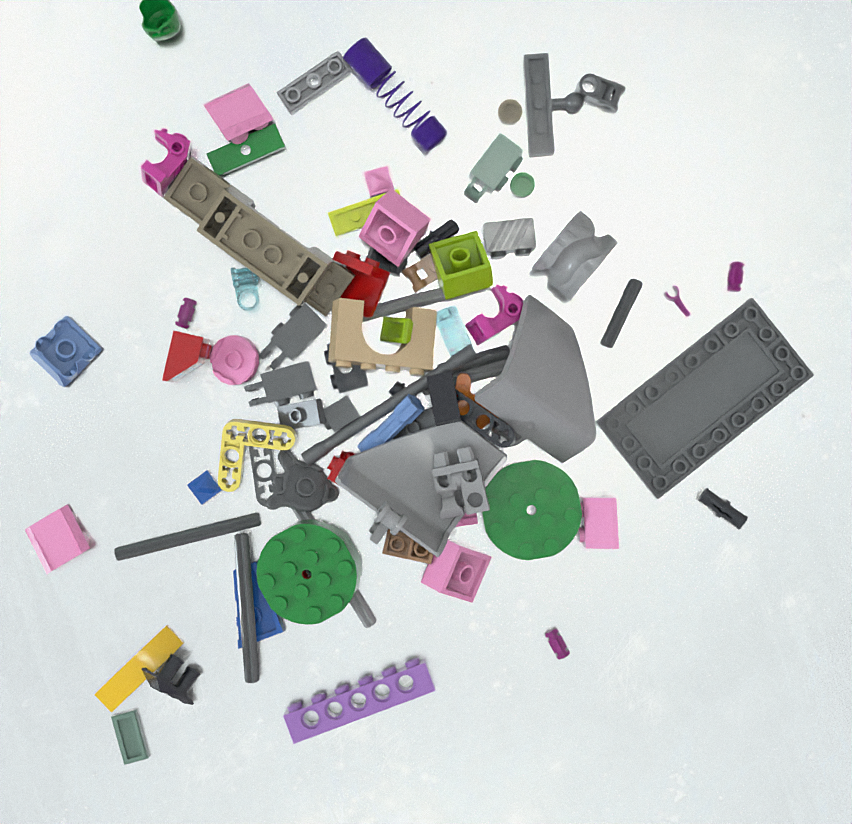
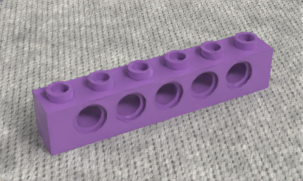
[283,658,436,744]

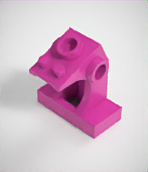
[140,128,191,197]
[465,284,523,346]

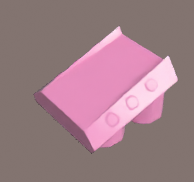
[203,83,274,144]
[25,504,90,574]

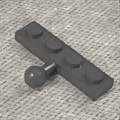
[523,53,584,156]

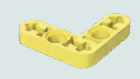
[218,419,297,492]

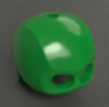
[139,0,181,41]

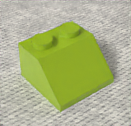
[429,230,494,300]

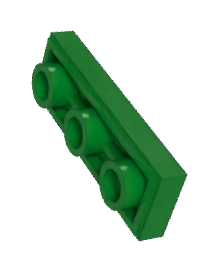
[206,124,286,176]

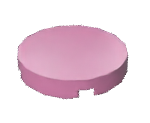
[210,335,259,385]

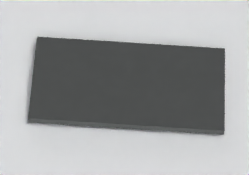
[595,297,814,500]

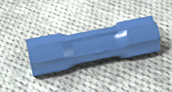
[357,394,424,452]

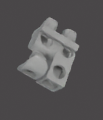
[432,446,490,520]

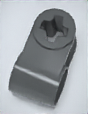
[575,73,627,112]

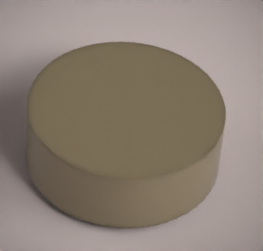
[497,99,523,125]

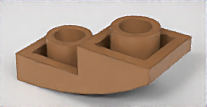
[382,529,433,564]

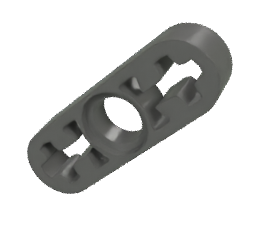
[249,434,277,507]

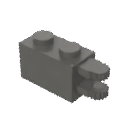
[259,303,328,370]
[244,360,319,407]

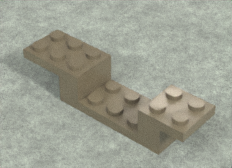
[163,157,356,317]

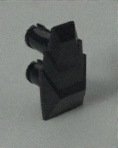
[141,653,201,705]

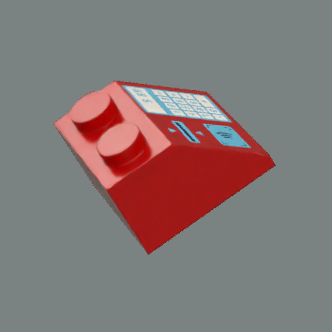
[162,330,212,382]

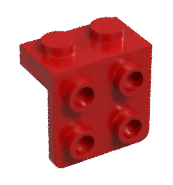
[332,249,391,318]

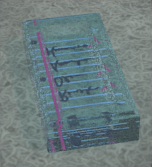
[436,304,475,357]

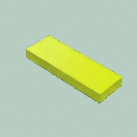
[328,189,401,237]

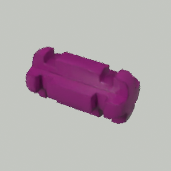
[727,261,745,292]
[175,297,197,329]
[545,628,570,660]

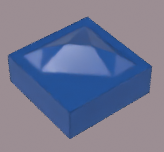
[187,470,222,505]

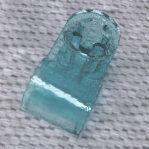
[230,267,262,313]

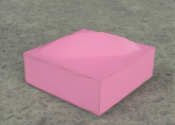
[364,165,394,197]

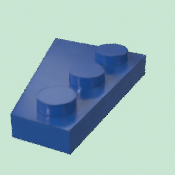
[233,561,285,649]

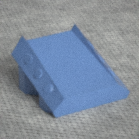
[29,315,102,387]

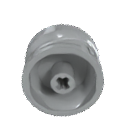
[531,209,619,301]

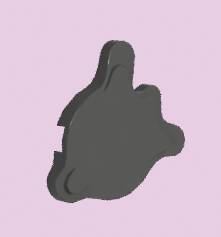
[266,450,339,513]

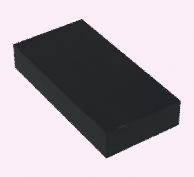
[426,371,461,426]

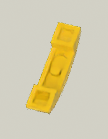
[94,625,184,713]

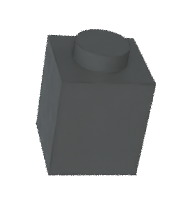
[323,395,361,432]

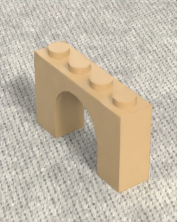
[328,298,437,376]

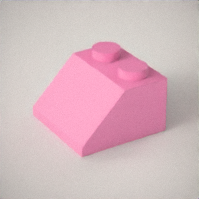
[358,189,432,267]
[578,495,619,549]
[421,539,492,603]

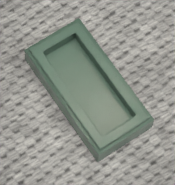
[111,709,150,765]

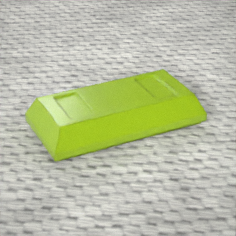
[379,316,414,344]

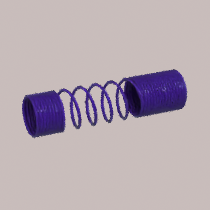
[343,37,448,153]

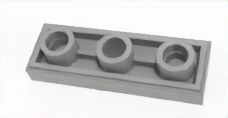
[276,50,352,114]

